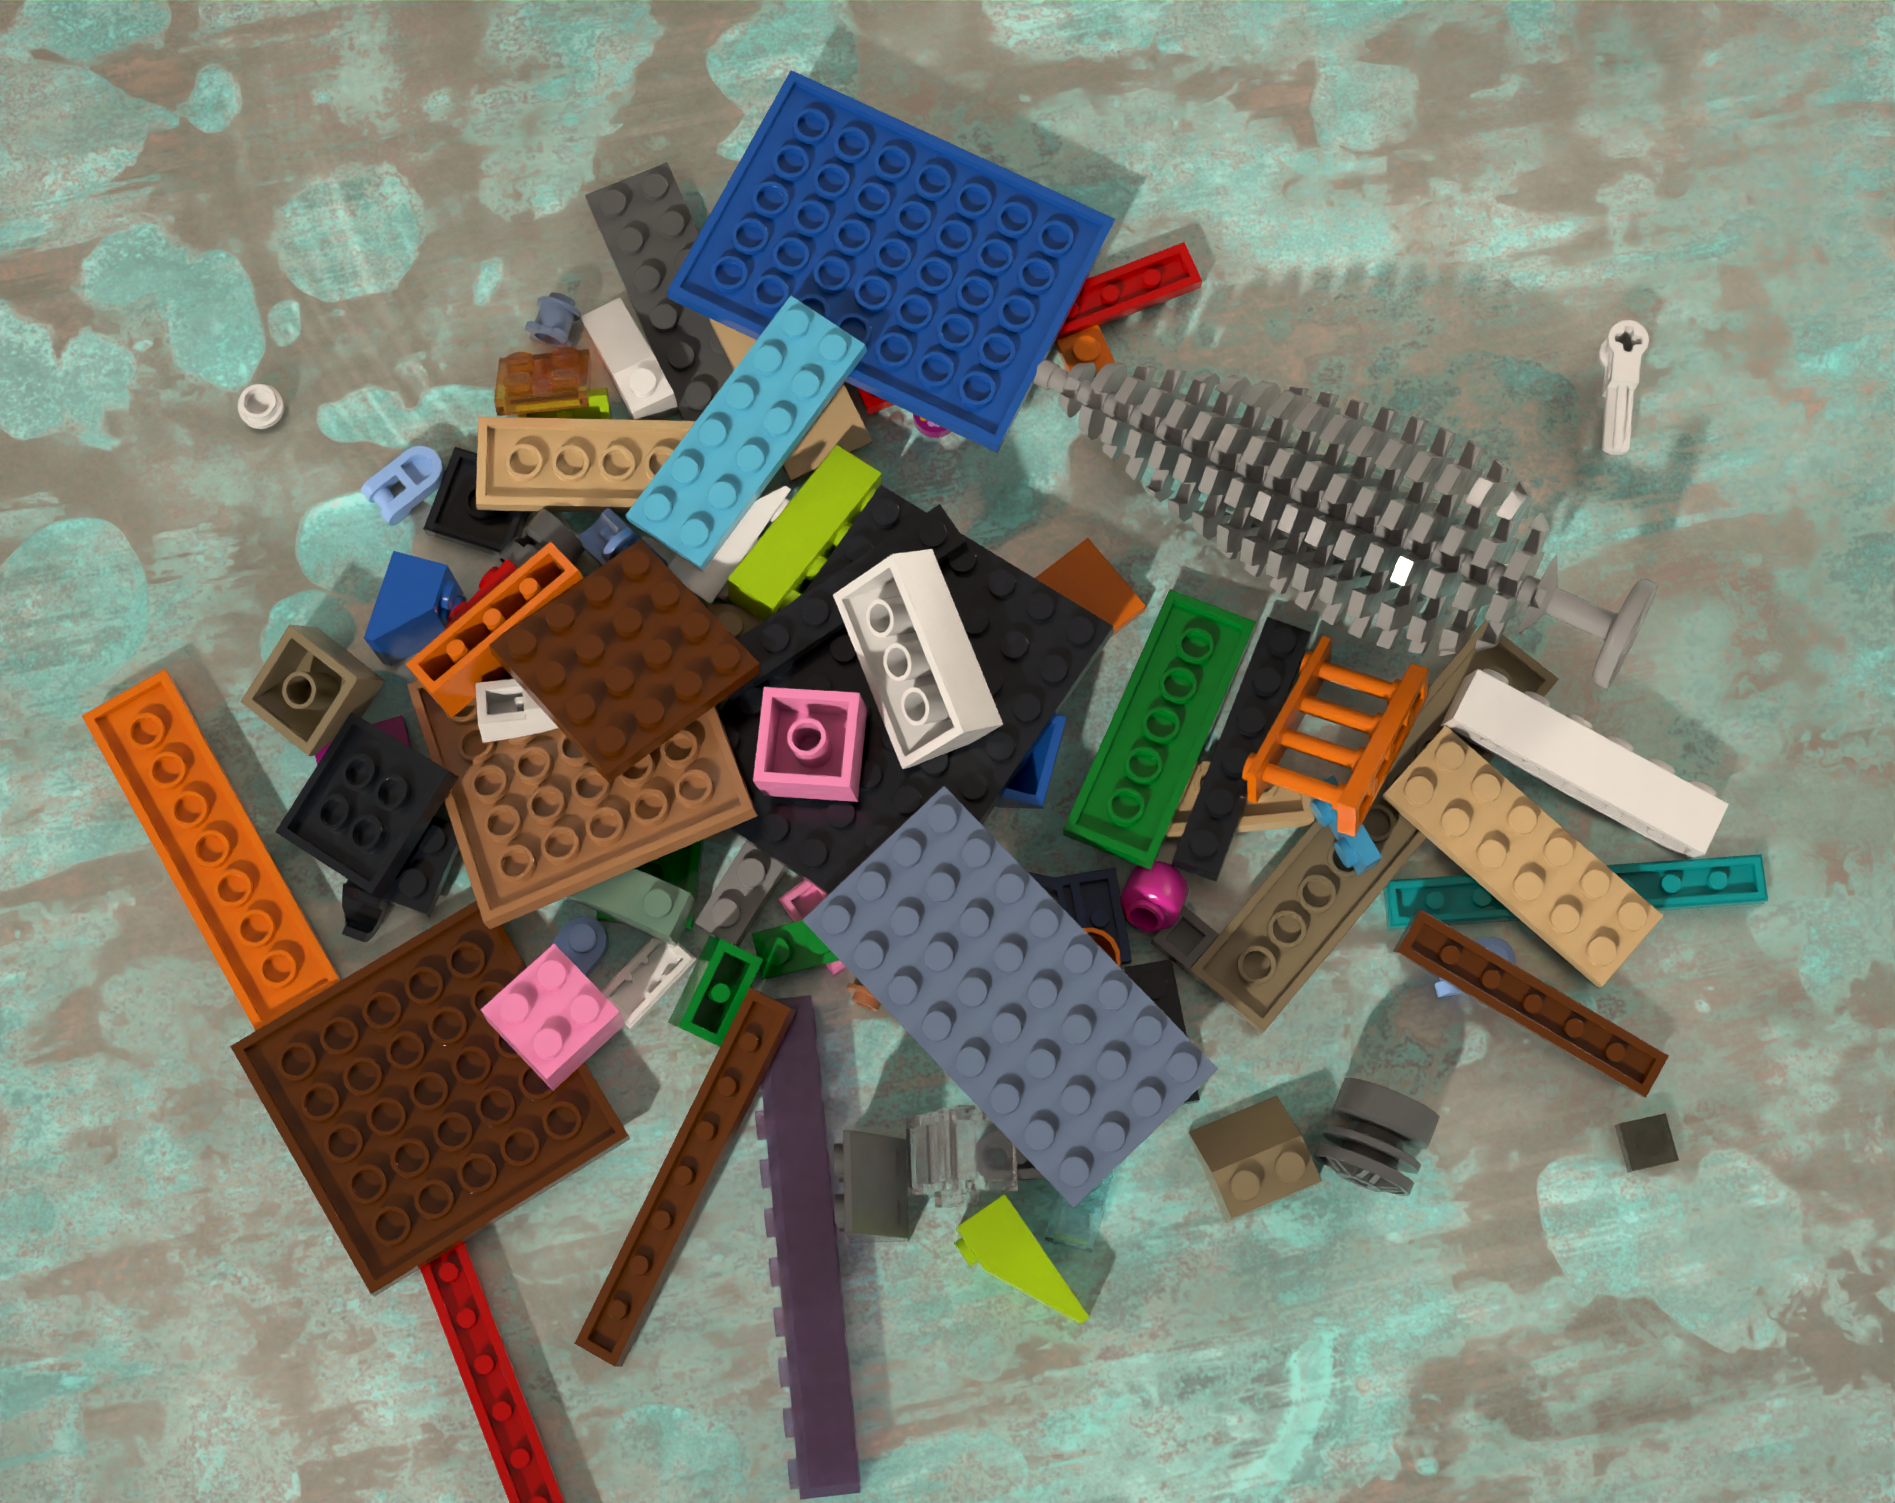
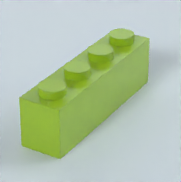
[727,444,882,621]

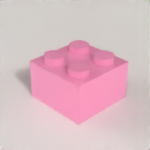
[753,687,867,802]
[481,943,625,1091]

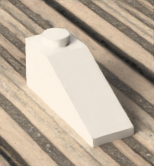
[580,298,679,420]

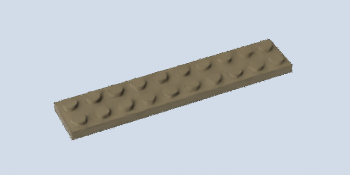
[1188,621,1559,1034]

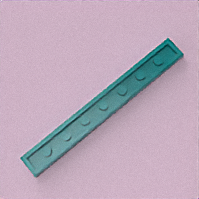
[1383,854,1768,930]

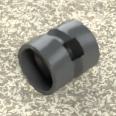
[497,509,585,568]

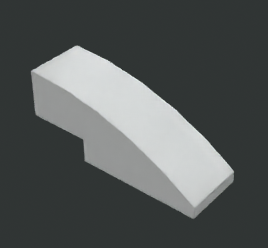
[475,679,558,743]

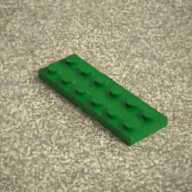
[1063,589,1256,870]

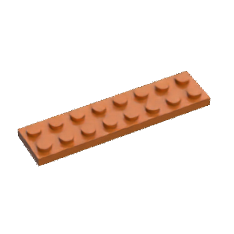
[82,669,342,1031]

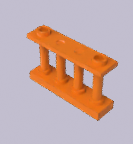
[1242,636,1429,837]

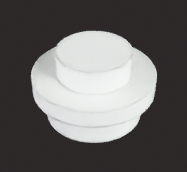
[237,384,284,429]

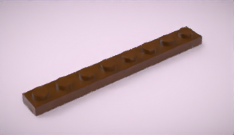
[574,988,797,1367]

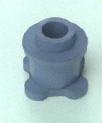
[524,292,581,351]

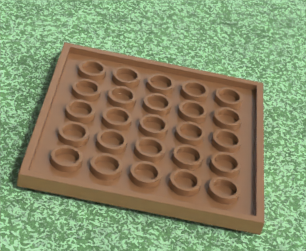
[407,672,758,929]

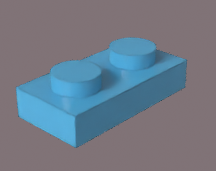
[1310,775,1382,876]

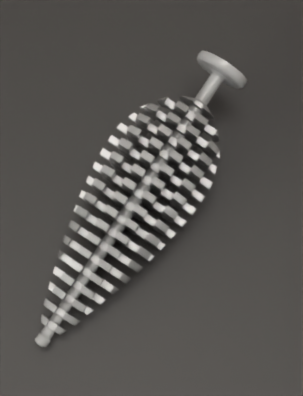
[1033,359,1658,690]

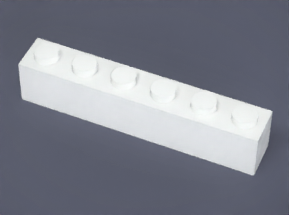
[1440,669,1729,859]

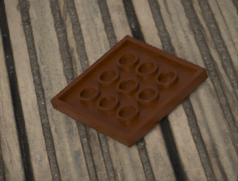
[489,539,761,783]

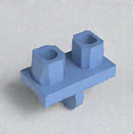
[577,507,668,567]

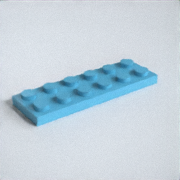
[625,295,867,572]

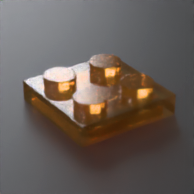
[494,347,592,416]

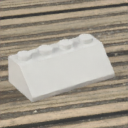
[833,549,1003,769]

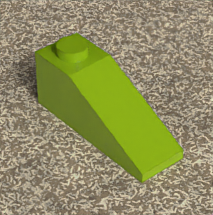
[954,1194,1090,1325]

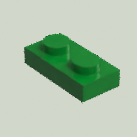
[752,920,840,980]

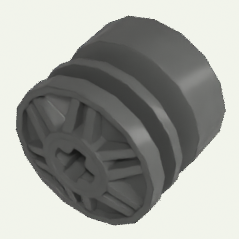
[1313,1078,1440,1196]

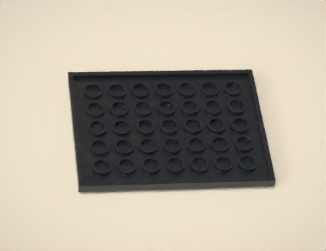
[719,485,1114,895]

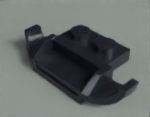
[342,816,460,942]

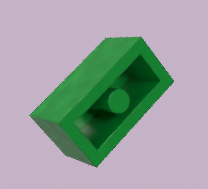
[668,936,763,1047]

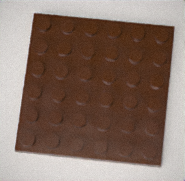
[230,901,630,1297]

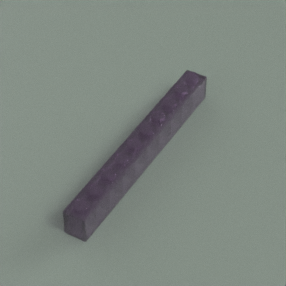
[755,995,862,1500]

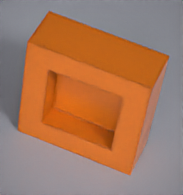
[1056,325,1115,378]

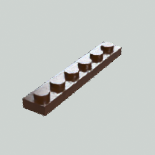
[1393,910,1669,1098]

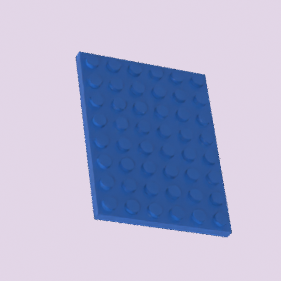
[667,70,1115,453]

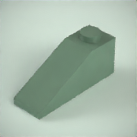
[567,869,697,947]

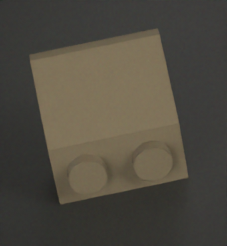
[240,624,385,756]
[1188,1095,1322,1223]

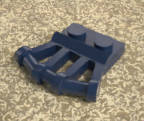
[1028,868,1132,965]

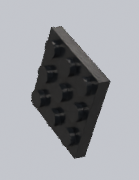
[275,712,459,900]

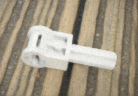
[1598,320,1649,456]

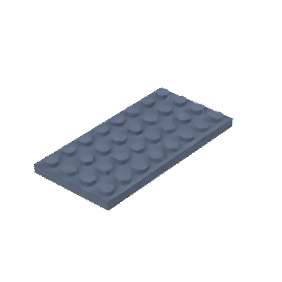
[803,786,1218,1208]

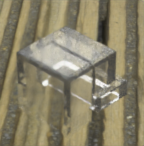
[905,1105,1018,1208]

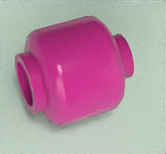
[1120,861,1189,932]

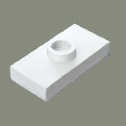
[601,937,698,1031]

